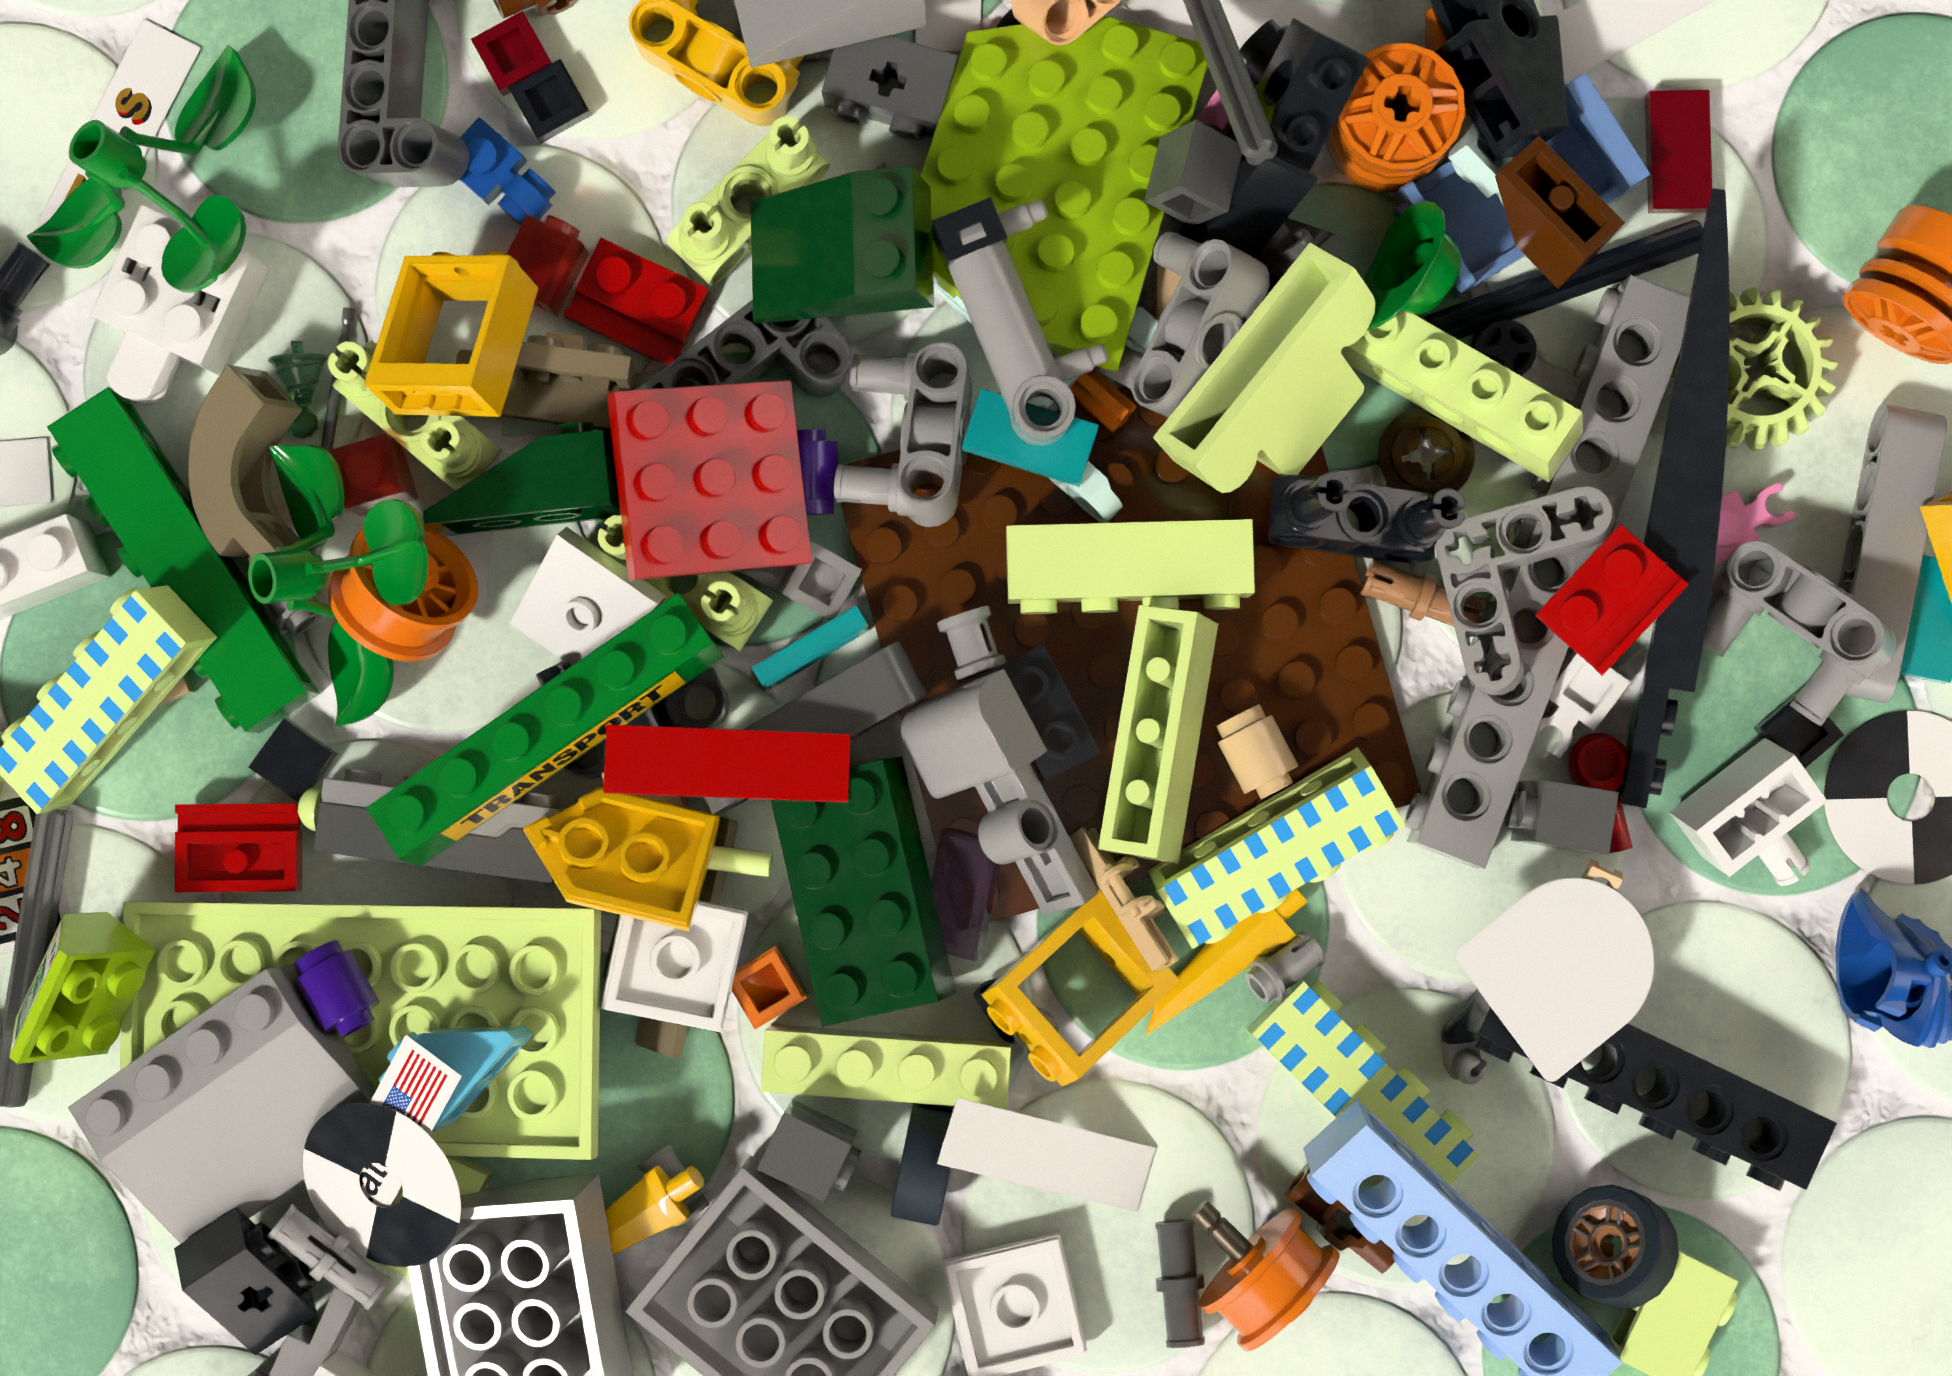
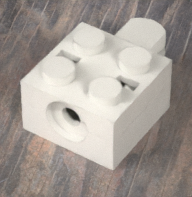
[90,205,270,405]

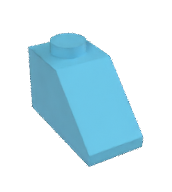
[378,1026,534,1132]

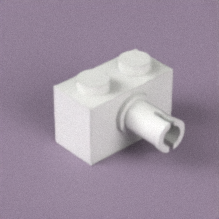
[1669,738,1827,886]

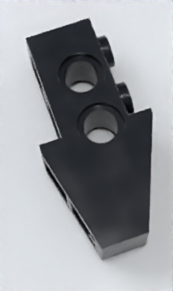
[1431,0,1568,159]
[1179,18,1370,258]

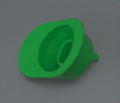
[1363,201,1462,331]

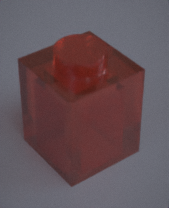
[507,214,590,317]
[328,433,419,517]

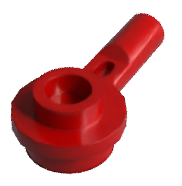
[1567,733,1633,853]

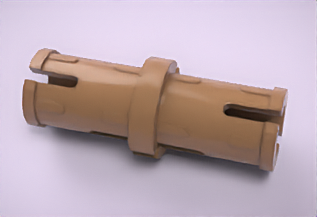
[1360,558,1487,627]

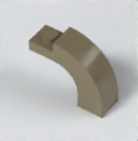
[188,364,314,563]

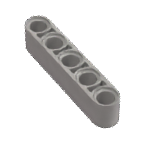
[1838,403,1947,703]

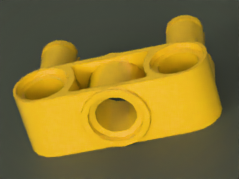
[629,0,805,126]

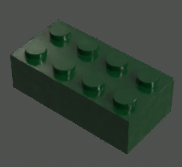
[771,756,956,1027]

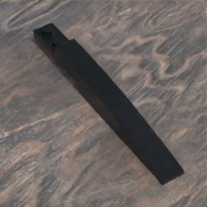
[1620,188,1730,808]

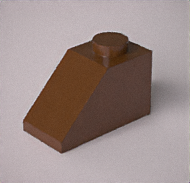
[1495,136,1625,289]

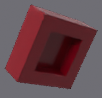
[471,11,552,97]

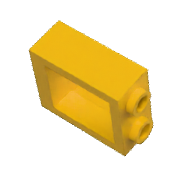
[364,251,538,417]
[981,889,1181,1086]

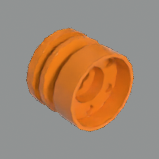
[1325,43,1465,193]
[1843,205,1952,365]

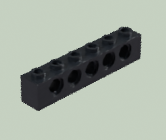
[1462,992,1837,1192]

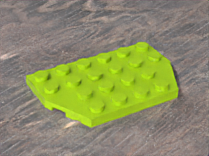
[921,15,1208,372]

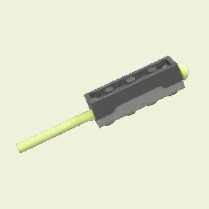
[298,768,773,883]

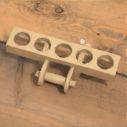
[1070,827,1179,971]

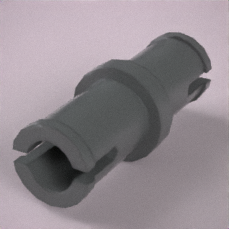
[1155,1219,1205,1348]

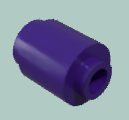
[797,429,839,515]
[293,940,380,1038]

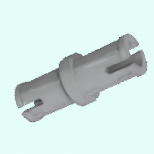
[267,1204,392,1311]

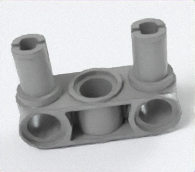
[1099,231,1270,418]
[834,341,972,527]
[1703,541,1896,726]

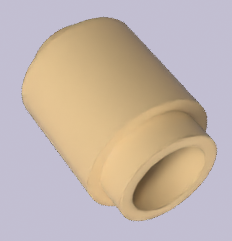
[1216,704,1299,799]

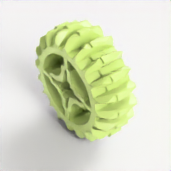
[1670,287,1839,451]

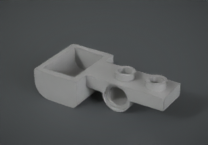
[901,669,1099,916]

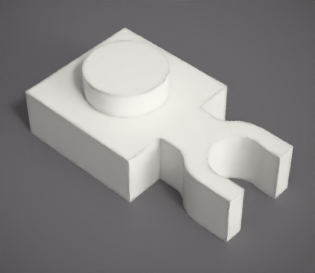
[1534,651,1631,759]

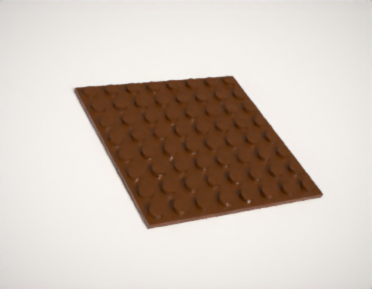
[840,386,1422,931]

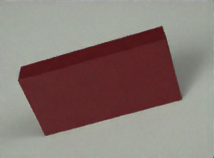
[1645,90,1712,214]

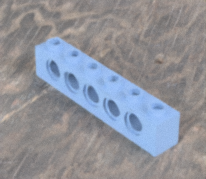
[1303,1099,1622,1376]

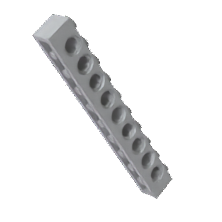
[1404,275,1690,869]

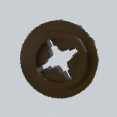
[1377,407,1475,495]

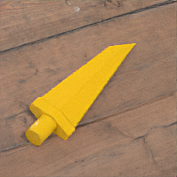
[1145,889,1308,1036]
[605,1165,704,1255]

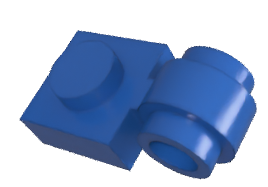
[459,117,556,228]

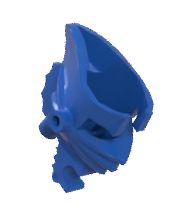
[1835,888,1952,1048]

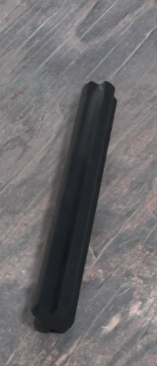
[1423,220,1703,339]

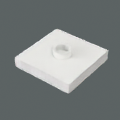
[510,527,666,666]
[600,900,748,1032]
[941,1231,1089,1376]

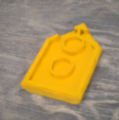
[523,787,720,931]

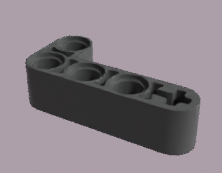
[338,0,469,188]
[636,300,851,397]
[704,641,929,815]

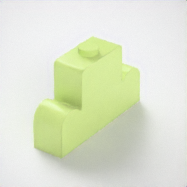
[1153,243,1375,493]

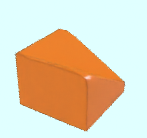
[731,944,810,1029]

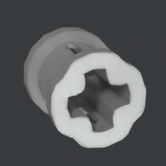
[937,606,1006,680]

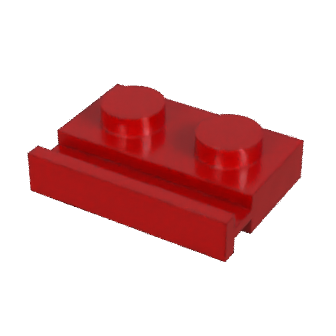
[563,237,711,366]
[1535,524,1689,676]
[175,803,302,893]

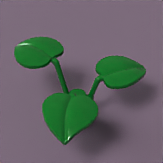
[27,45,256,293]
[248,445,428,726]

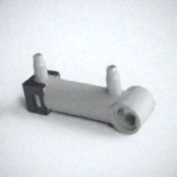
[931,197,1108,446]

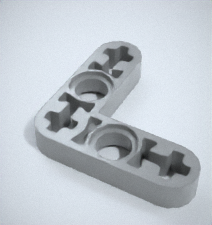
[1436,486,1616,695]

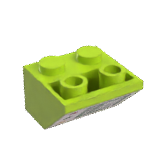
[9,912,156,1064]

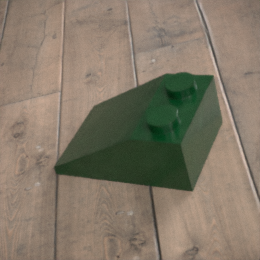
[750,166,934,324]
[423,422,621,536]

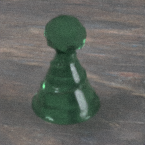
[268,341,328,439]

